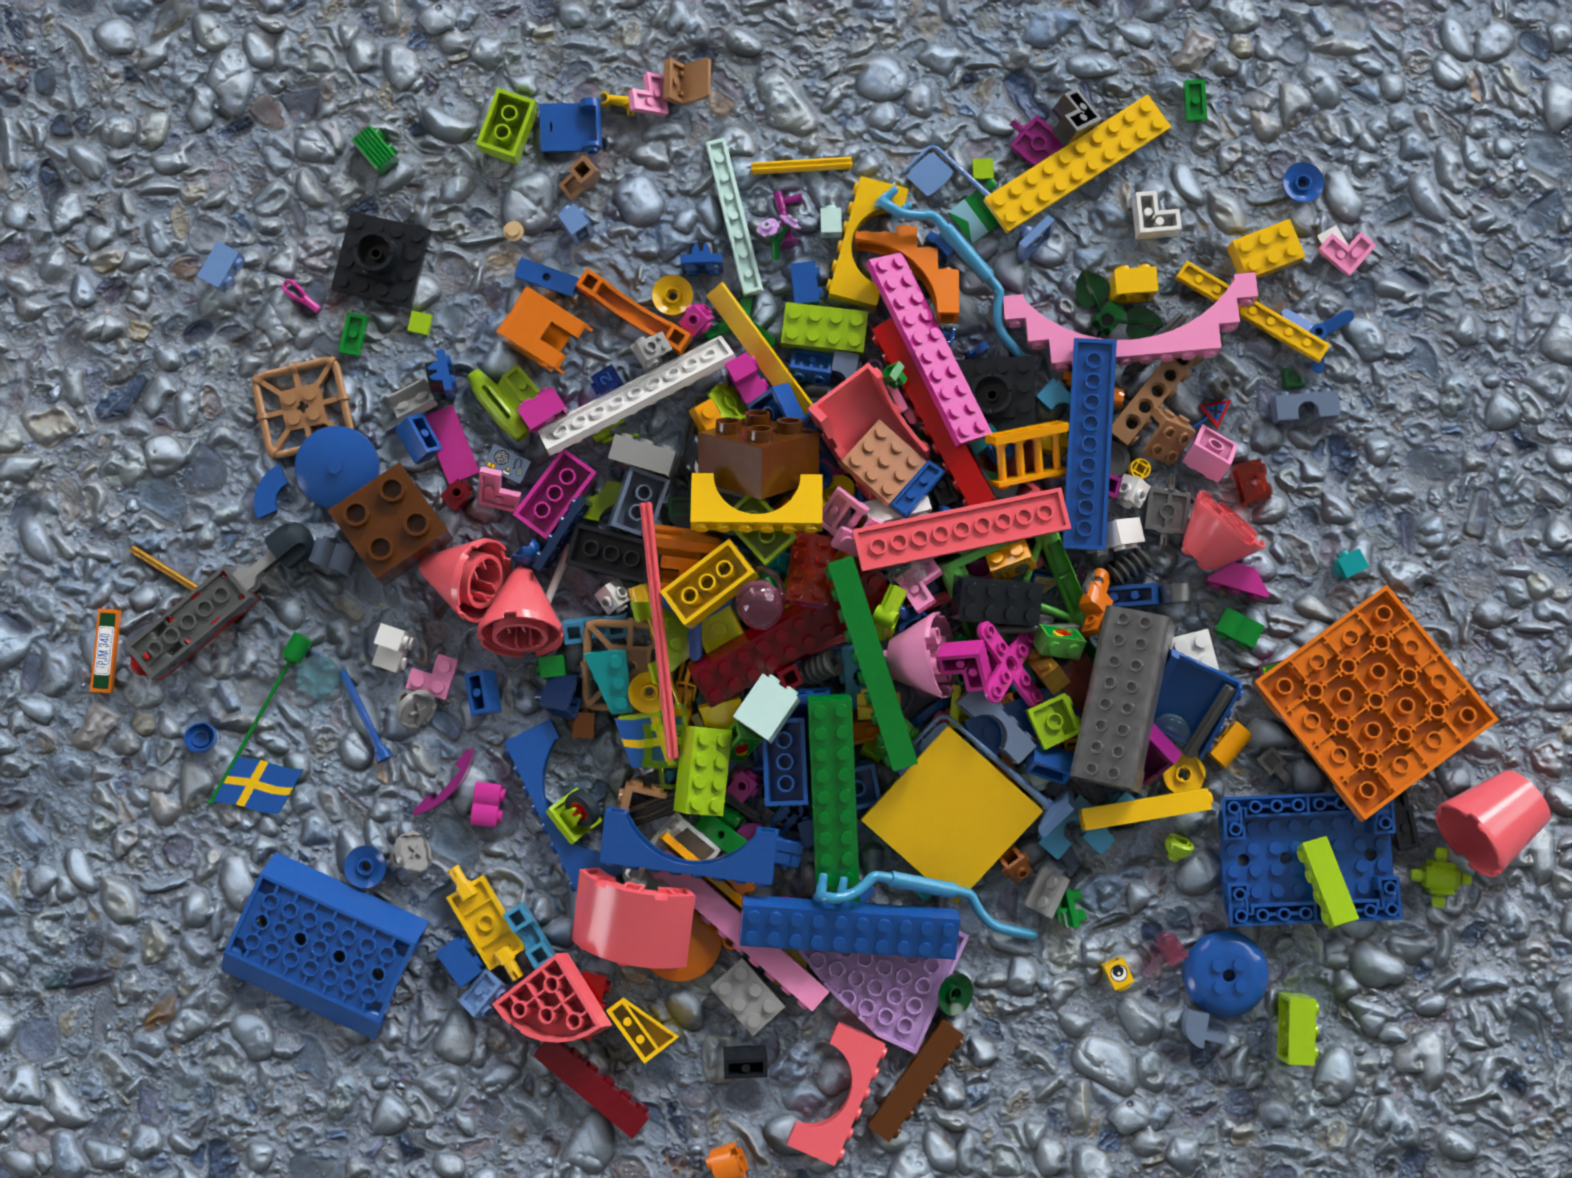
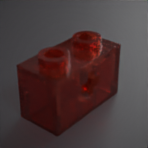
[1231,458,1272,507]

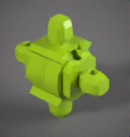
[1409,846,1472,908]

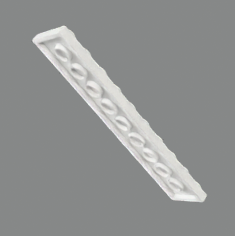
[538,335,736,456]

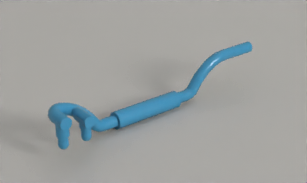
[874,186,1027,357]
[813,871,1038,941]

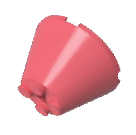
[1181,491,1266,571]

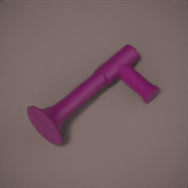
[773,191,803,249]

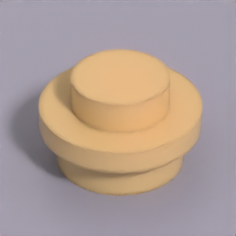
[503,221,524,242]

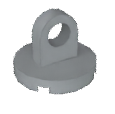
[396,689,437,729]
[390,831,432,874]

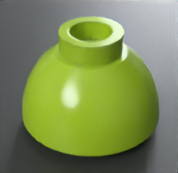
[1165,834,1194,862]

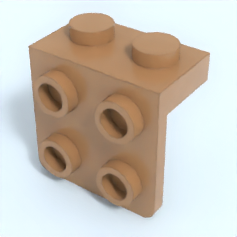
[663,57,711,106]
[1143,407,1196,465]
[616,777,668,809]

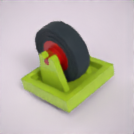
[545,787,603,845]

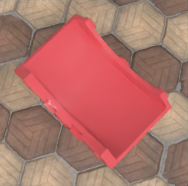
[808,363,931,501]
[572,867,696,970]

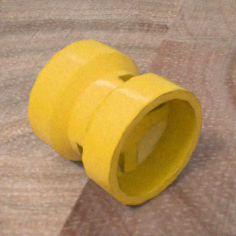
[1126,458,1151,480]

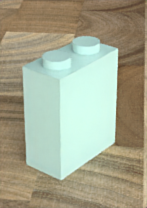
[733,674,801,744]

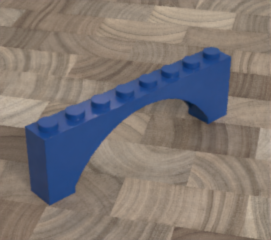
[504,719,625,892]
[600,807,779,887]

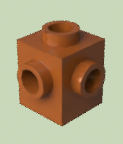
[998,845,1033,884]

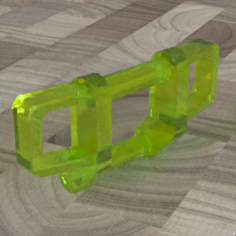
[641,703,688,789]

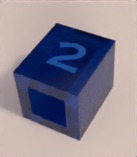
[590,364,624,396]

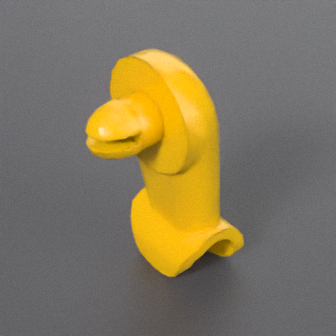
[600,91,635,116]

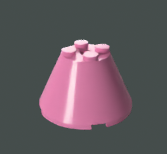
[883,612,956,698]

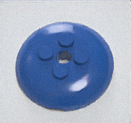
[1183,930,1269,1017]

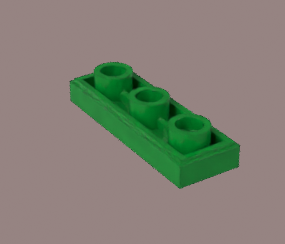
[695,815,748,854]

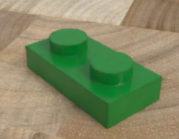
[1183,80,1207,123]
[338,312,369,357]

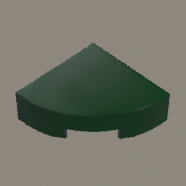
[1280,368,1305,390]

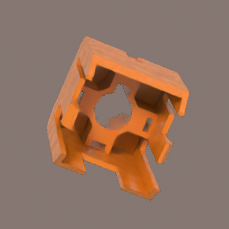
[496,286,593,375]
[641,524,723,589]

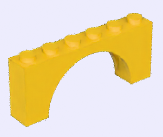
[826,176,908,311]
[690,473,822,533]

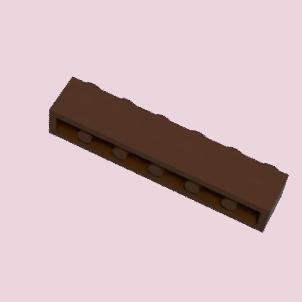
[867,1017,964,1142]

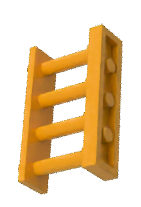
[985,420,1069,490]

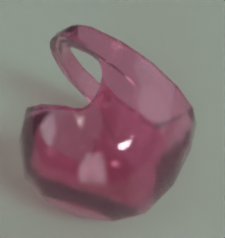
[735,566,786,630]

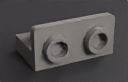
[388,378,438,424]
[1024,866,1070,919]

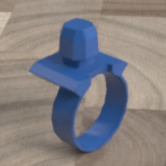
[896,604,927,632]

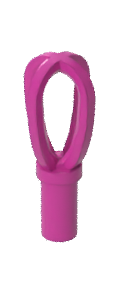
[281,279,322,314]

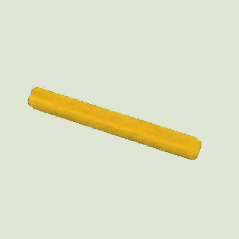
[751,157,852,175]

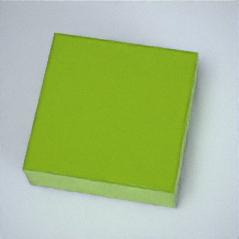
[972,158,994,181]
[407,311,433,336]

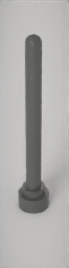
[991,623,1082,634]

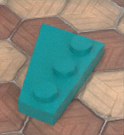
[583,648,633,715]

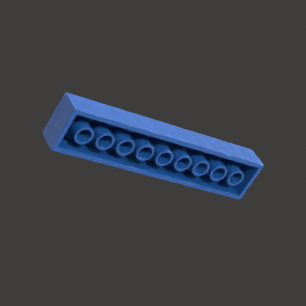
[739,895,961,960]

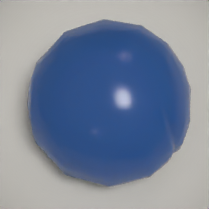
[511,537,542,567]
[184,722,217,754]

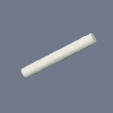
[546,544,570,604]

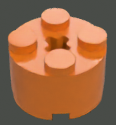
[706,1141,750,1178]

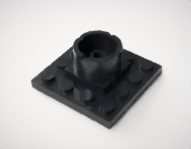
[331,211,432,309]
[956,356,1036,440]

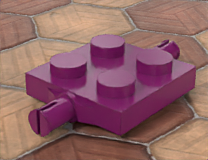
[1009,115,1064,167]

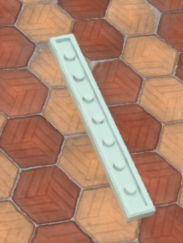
[705,138,764,297]

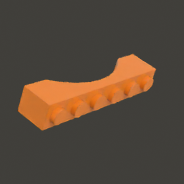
[575,268,692,356]

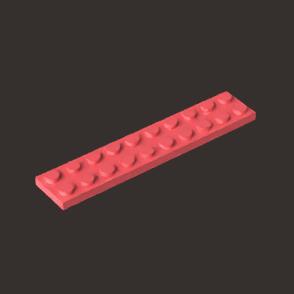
[852,487,1071,573]

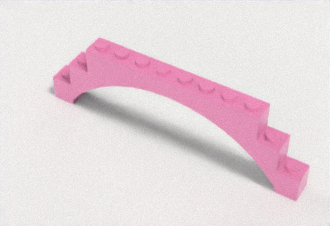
[1003,272,1258,372]

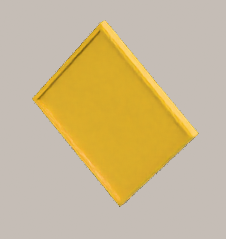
[861,725,1043,904]

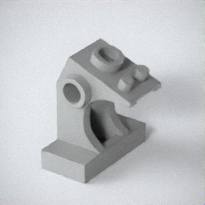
[630,332,673,373]

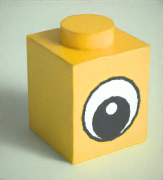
[1101,955,1135,992]

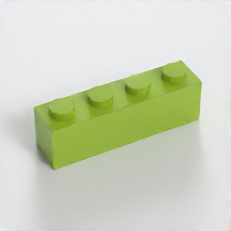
[1297,836,1359,929]

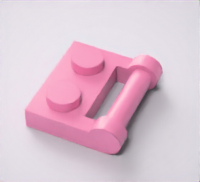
[822,486,869,536]

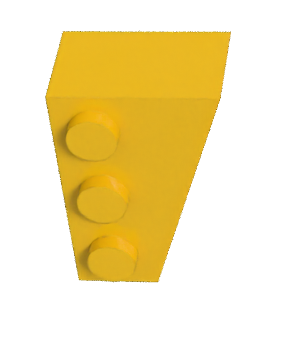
[606,997,679,1064]

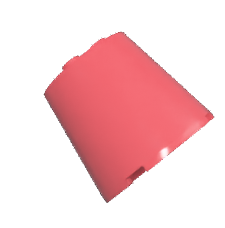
[1435,770,1551,877]

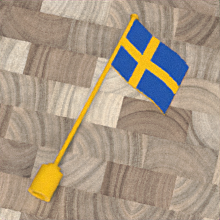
[614,582,689,768]

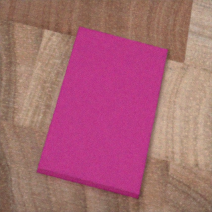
[425,405,479,485]

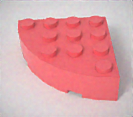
[492,953,612,1043]

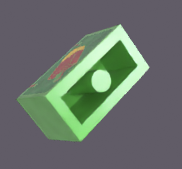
[1032,624,1086,660]
[727,720,762,762]

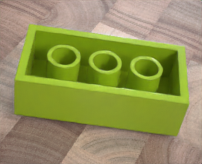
[781,302,868,358]
[673,725,733,816]

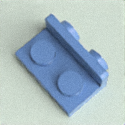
[458,967,511,1020]

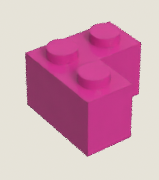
[725,352,769,407]
[517,387,570,434]
[937,639,992,692]

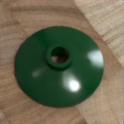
[938,973,973,1016]

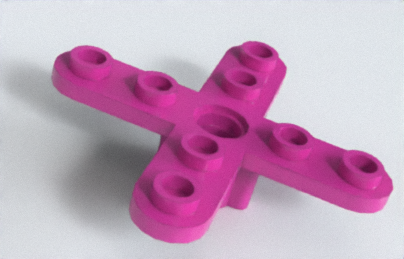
[977,621,1043,708]

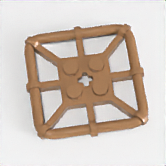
[252,356,354,459]
[580,618,678,714]

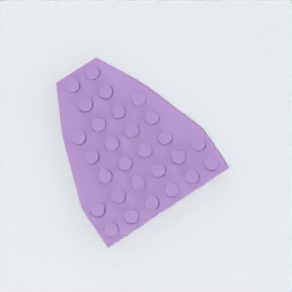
[798,931,969,1054]

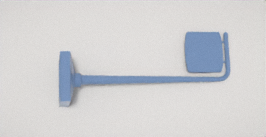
[901,145,1055,264]
[913,714,1075,837]

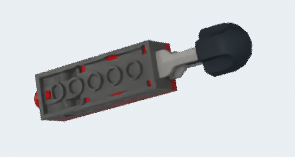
[125,522,314,680]

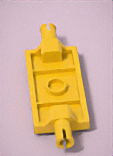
[446,865,525,982]

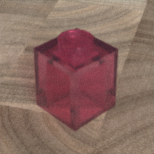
[1153,931,1189,967]

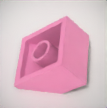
[1182,424,1238,483]

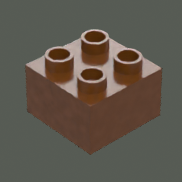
[698,410,820,499]
[328,463,453,587]

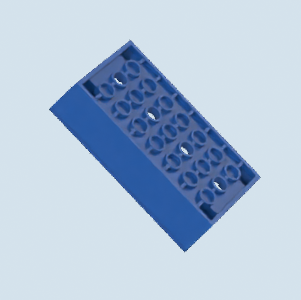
[1217,792,1403,927]
[221,852,430,1040]

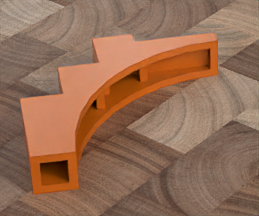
[854,225,959,324]

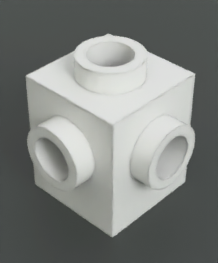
[1117,474,1151,509]
[595,578,631,615]

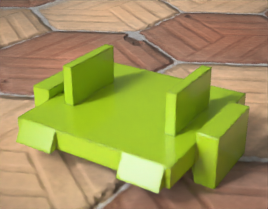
[708,382,748,421]

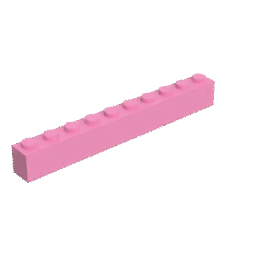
[651,848,829,1012]

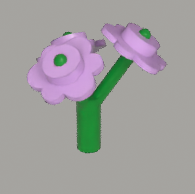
[756,214,801,260]

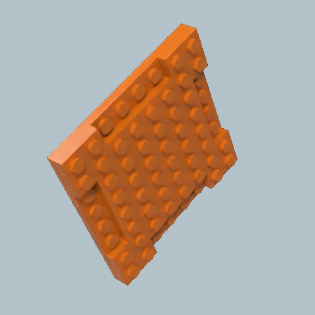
[1251,585,1499,822]

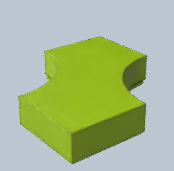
[583,481,621,522]

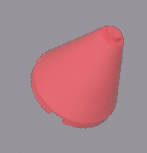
[419,538,512,623]
[477,566,563,658]

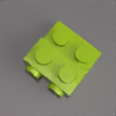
[1025,693,1081,750]

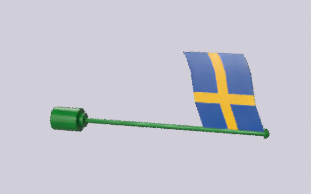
[208,631,313,814]

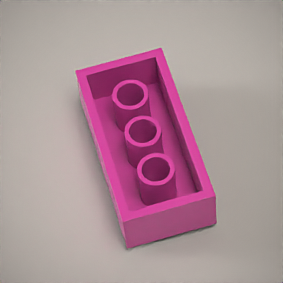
[513,448,599,539]

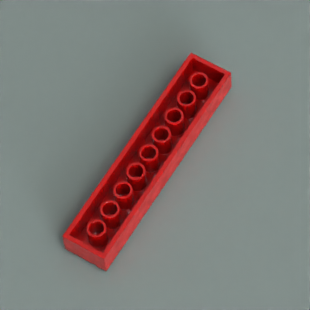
[872,318,998,507]

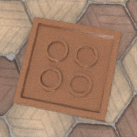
[839,419,927,507]

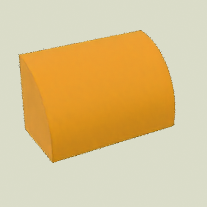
[1206,721,1252,770]

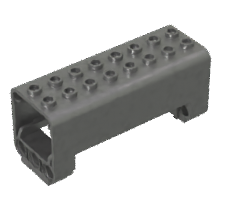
[1070,605,1175,793]

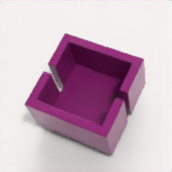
[1143,723,1182,786]

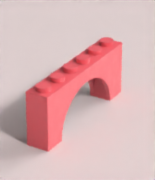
[787,1021,887,1166]

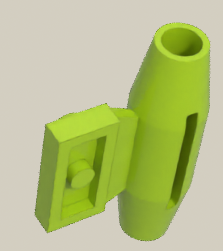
[466,364,539,442]

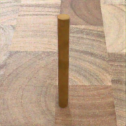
[129,545,199,591]

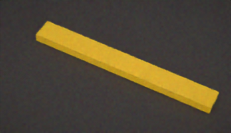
[1175,260,1331,363]
[706,282,813,416]

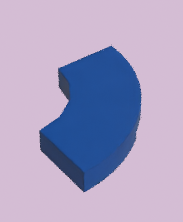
[254,464,289,520]
[908,695,952,727]

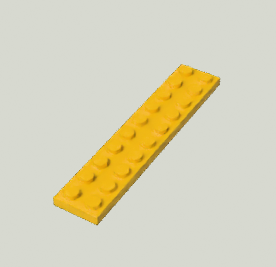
[983,94,1171,234]

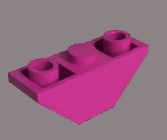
[1203,562,1270,602]

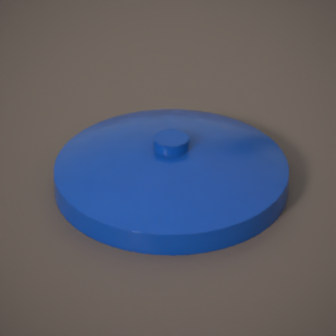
[295,426,380,509]

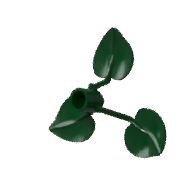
[1076,270,1163,340]

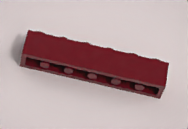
[533,1041,650,1139]

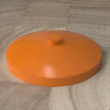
[649,909,722,982]

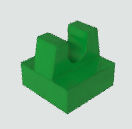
[882,361,908,389]

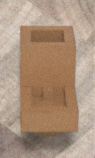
[559,155,601,202]

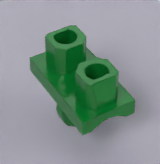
[1054,889,1087,928]

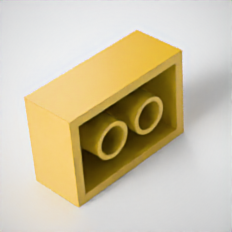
[1226,219,1306,280]

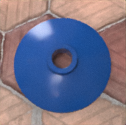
[1282,162,1324,203]
[344,845,387,888]

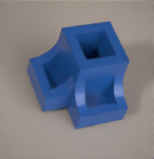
[924,231,957,264]

